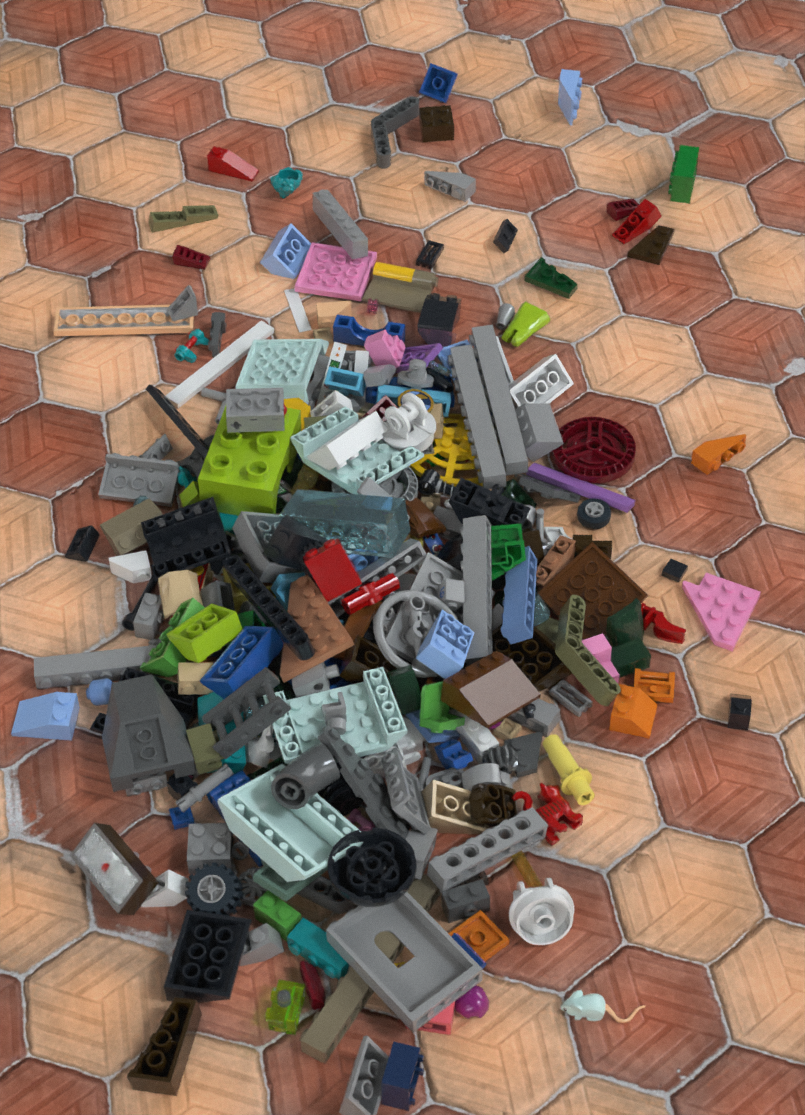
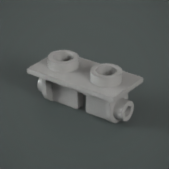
[138,434,173,460]

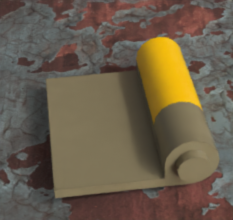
[362,262,438,313]

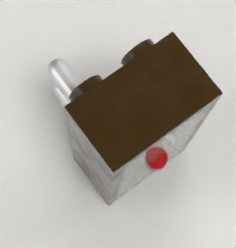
[70,823,159,915]

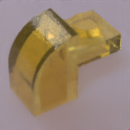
[291,463,322,498]

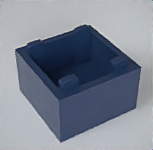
[381,1042,424,1111]

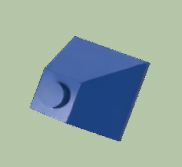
[419,63,458,103]

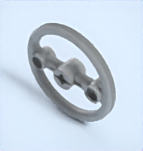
[374,590,457,678]

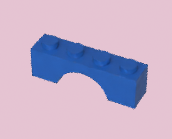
[333,315,405,346]

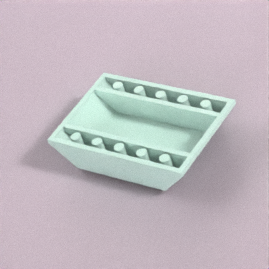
[218,764,363,882]

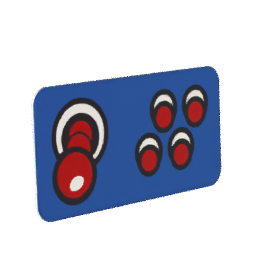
[423,533,444,555]

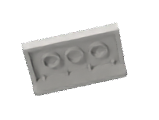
[98,453,180,507]
[381,747,431,834]

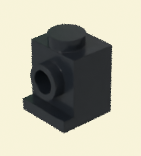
[166,773,198,801]

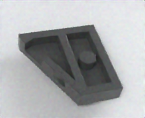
[504,731,543,778]

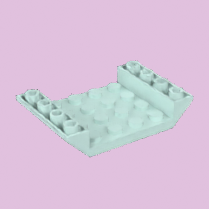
[236,339,329,404]
[291,406,424,496]
[263,667,407,764]

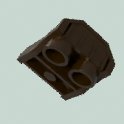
[469,783,517,826]

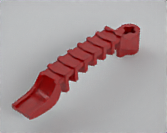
[626,603,686,644]

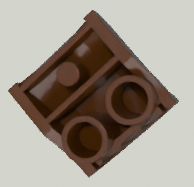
[400,498,446,539]

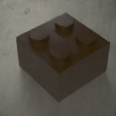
[419,105,454,142]

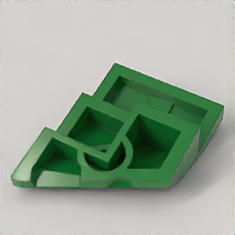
[491,524,526,581]

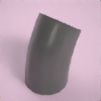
[271,743,340,809]

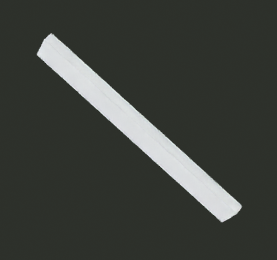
[166,321,274,408]

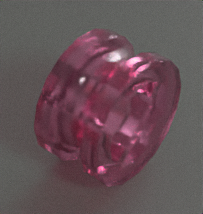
[367,298,378,314]

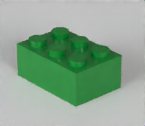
[668,145,700,204]

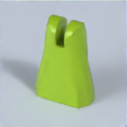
[501,302,550,347]

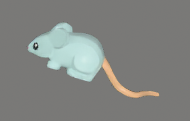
[560,990,645,1023]

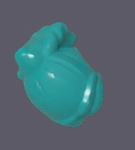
[270,167,303,198]

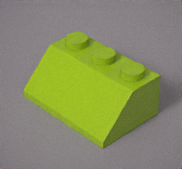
[167,603,243,663]

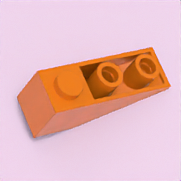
[691,434,747,475]

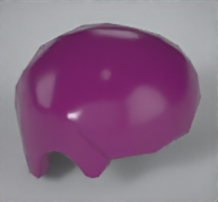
[455,985,489,1019]

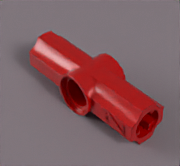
[341,573,400,615]

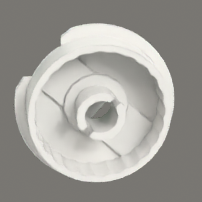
[382,393,436,452]
[509,878,574,945]

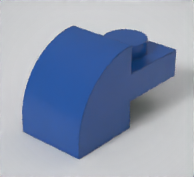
[434,739,473,769]

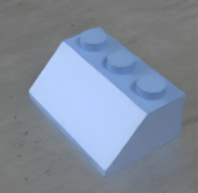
[260,223,311,279]

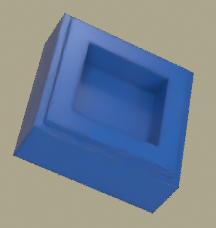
[169,807,195,830]

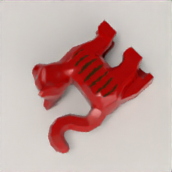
[512,783,583,846]

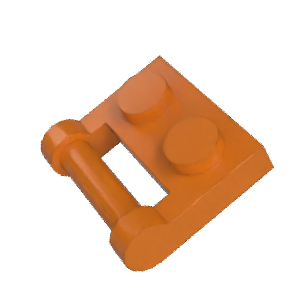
[633,668,675,703]

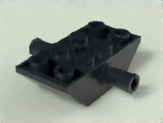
[449,478,531,526]

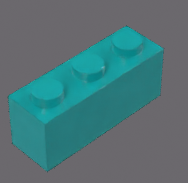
[287,918,350,980]

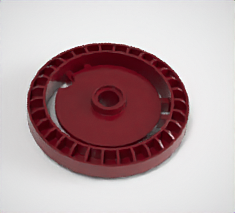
[552,417,636,483]

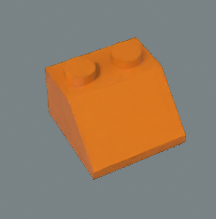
[609,684,658,739]

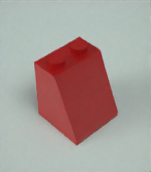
[303,538,362,602]

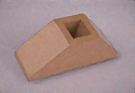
[536,535,576,587]

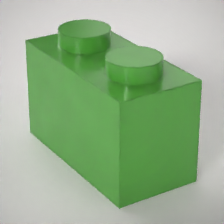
[253,890,301,942]

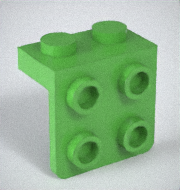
[419,681,465,733]

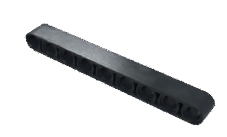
[222,554,315,661]

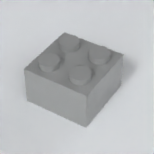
[187,823,233,874]

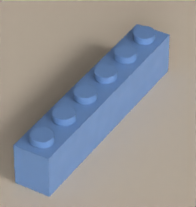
[501,546,537,644]

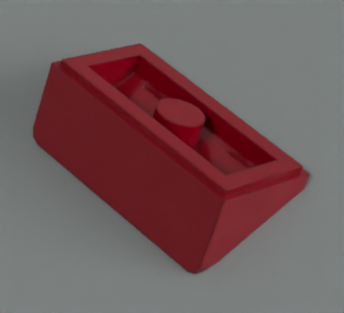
[300,960,326,1011]

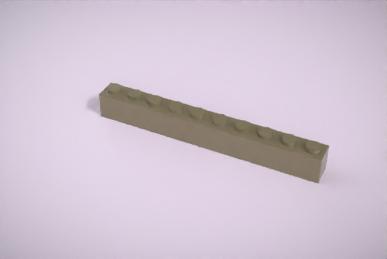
[300,874,441,1064]

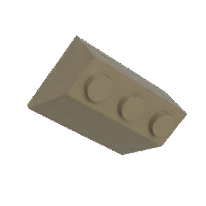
[100,498,163,556]

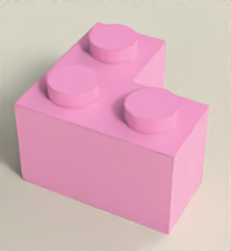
[364,330,405,368]
[582,633,619,683]

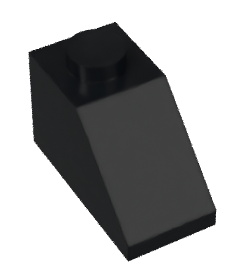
[728,693,752,730]

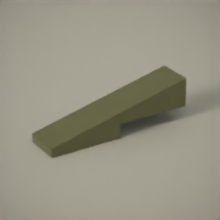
[148,205,219,233]

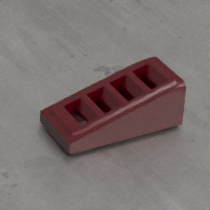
[606,199,639,221]
[172,245,210,270]

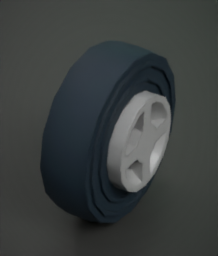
[577,499,611,529]

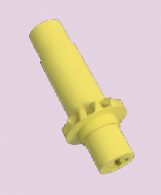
[542,734,595,805]

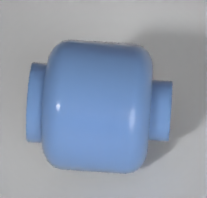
[86,678,114,706]

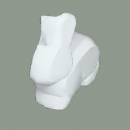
[245,725,274,768]

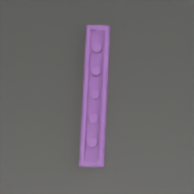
[526,462,636,513]

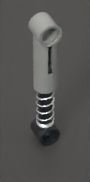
[418,469,537,530]

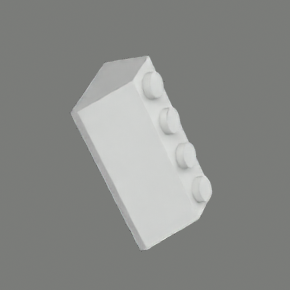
[509,354,574,409]
[307,411,388,470]

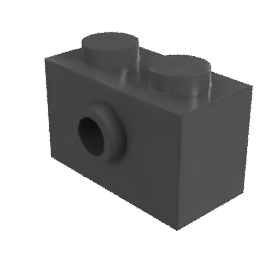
[201,580,235,611]
[441,879,490,923]

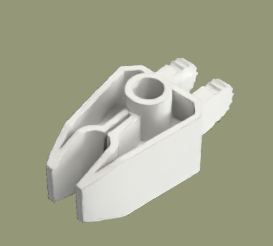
[364,741,421,778]

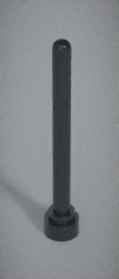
[122,575,158,631]

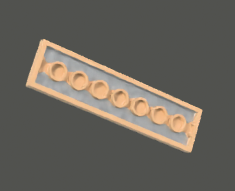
[54,305,194,336]

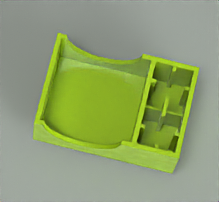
[198,406,301,516]

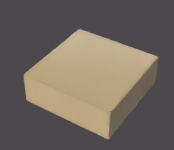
[313,327,333,344]
[493,718,522,740]

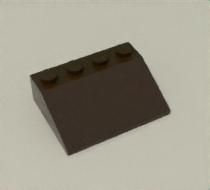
[492,623,572,691]

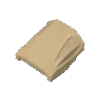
[158,570,203,619]

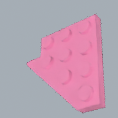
[682,573,761,652]

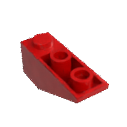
[612,199,662,244]

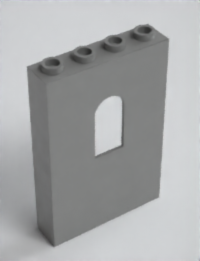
[326,892,483,1033]

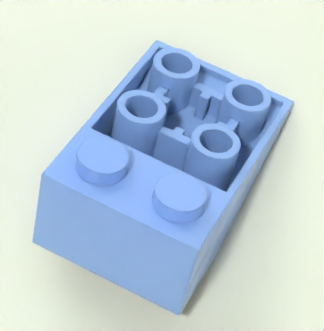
[558,69,583,125]
[416,610,474,679]

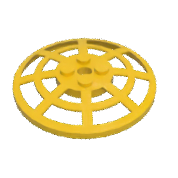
[409,413,483,487]

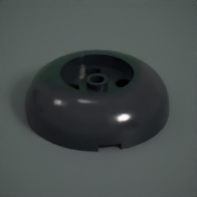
[328,828,417,907]

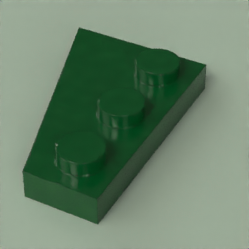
[524,257,578,299]

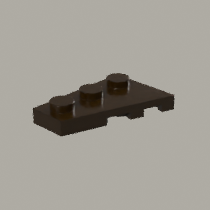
[627,225,675,265]

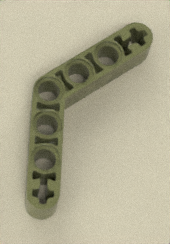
[555,595,621,706]

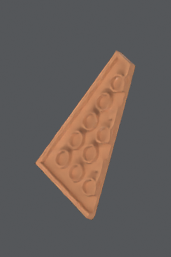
[280,575,354,683]

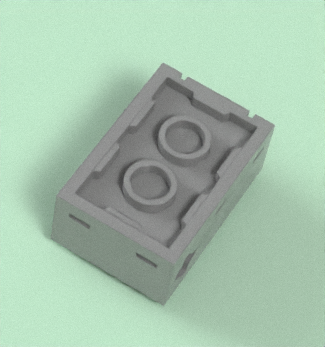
[226,388,287,433]

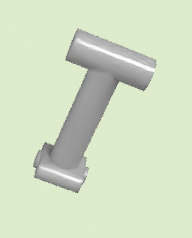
[535,508,547,543]

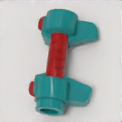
[174,329,209,363]

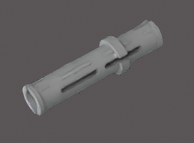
[175,763,234,813]

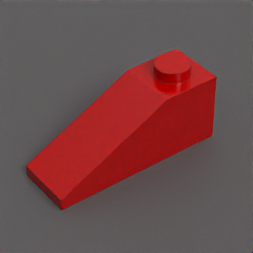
[207,146,259,182]

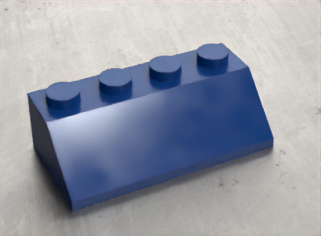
[200,626,284,699]

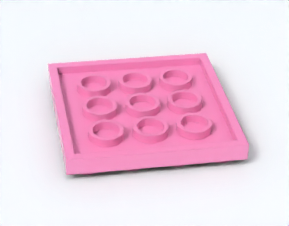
[294,242,377,301]

